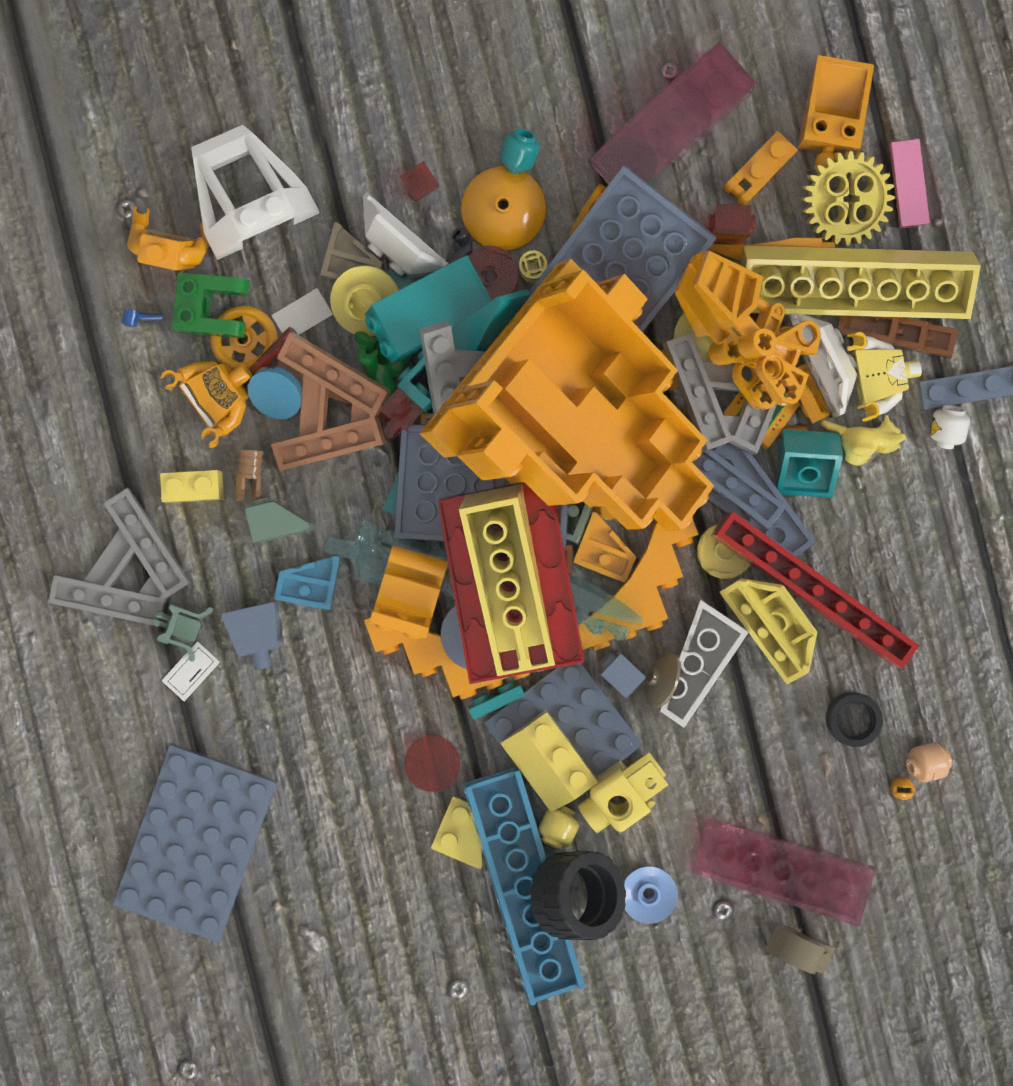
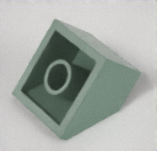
[245,498,316,543]

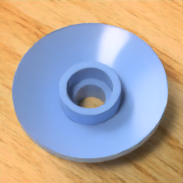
[624,866,678,924]

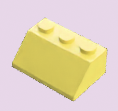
[500,709,598,812]

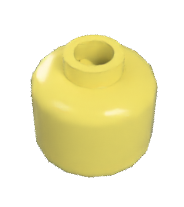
[538,806,579,850]

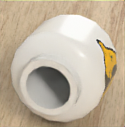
[929,405,970,449]

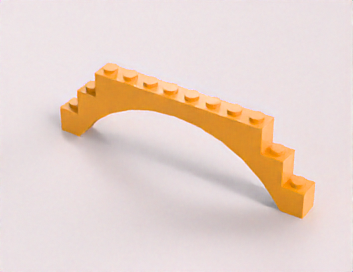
[364,520,698,700]

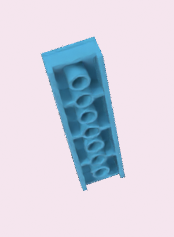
[462,767,585,1006]

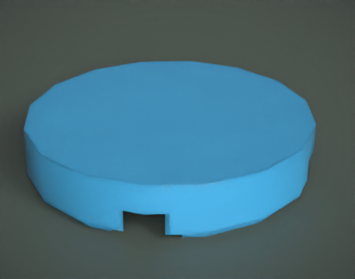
[248,367,302,420]

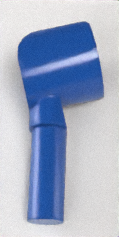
[122,309,163,327]

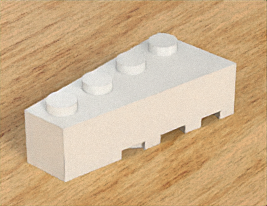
[660,600,749,727]

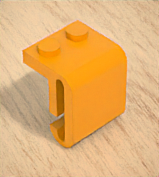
[370,545,448,639]

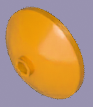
[461,166,546,252]

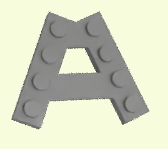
[419,321,485,415]
[662,333,777,455]
[48,488,190,626]

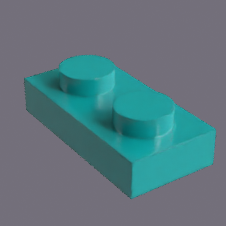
[469,681,525,720]

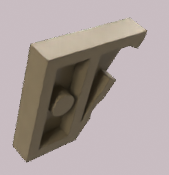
[320,222,383,281]

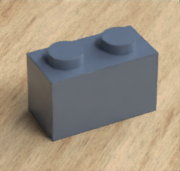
[598,650,646,699]

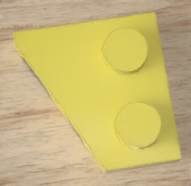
[431,795,483,870]

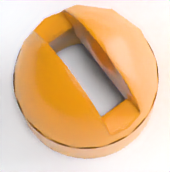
[890,777,915,800]

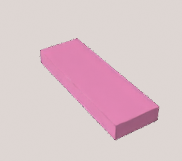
[889,139,930,229]

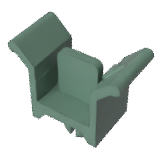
[152,603,213,662]

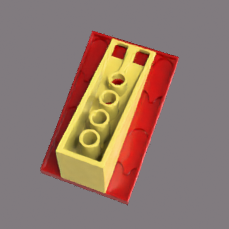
[437,482,585,684]

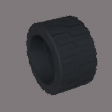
[530,851,626,940]

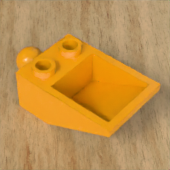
[797,55,874,168]

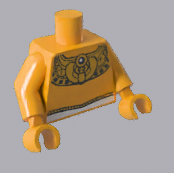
[127,206,210,270]
[160,361,253,448]

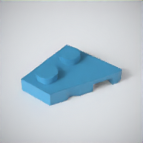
[274,556,341,610]

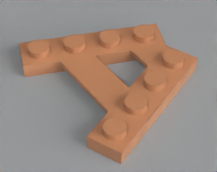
[271,332,391,471]

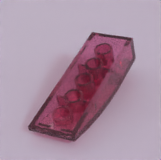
[588,41,757,184]
[692,818,875,927]

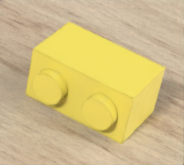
[160,470,225,503]

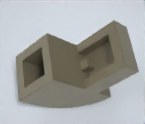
[765,924,835,974]

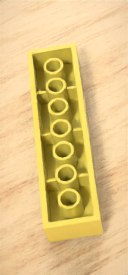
[741,246,981,319]

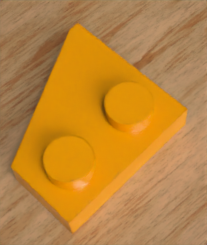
[573,511,636,583]

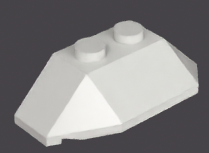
[363,192,449,279]
[783,313,857,418]

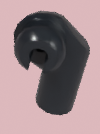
[446,227,473,264]

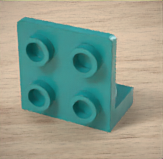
[398,350,432,413]

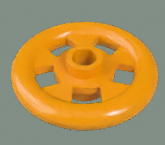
[210,306,278,372]

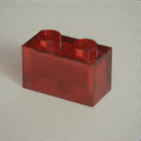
[709,204,756,245]

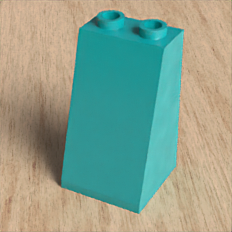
[364,256,492,364]

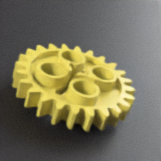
[801,151,895,246]

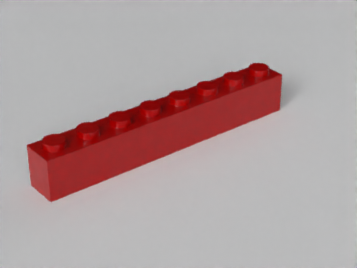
[710,511,919,669]

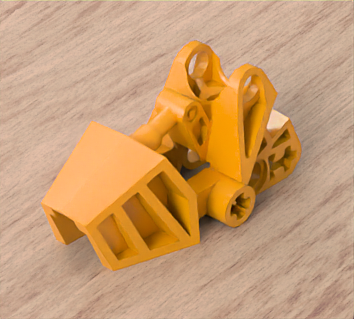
[674,250,821,410]

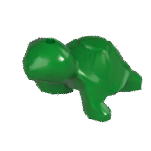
[354,331,411,408]

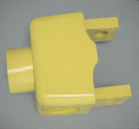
[578,752,668,833]

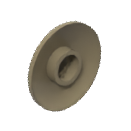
[645,652,681,708]

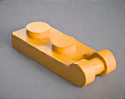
[722,131,798,208]

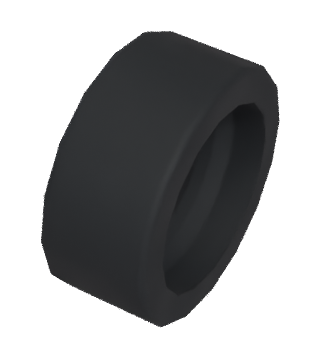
[826,692,883,747]

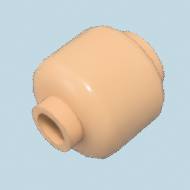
[906,742,952,783]

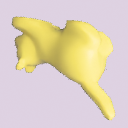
[821,415,906,466]

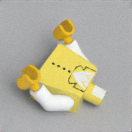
[847,332,922,422]

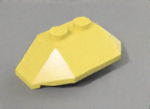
[720,578,817,684]

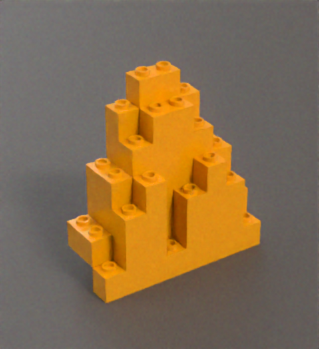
[419,259,714,531]

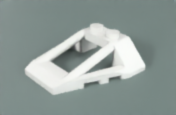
[191,125,319,260]

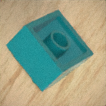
[776,429,843,498]

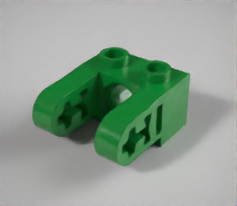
[172,272,250,338]

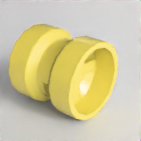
[519,250,547,283]

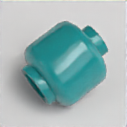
[499,128,540,174]

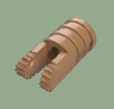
[235,449,264,501]

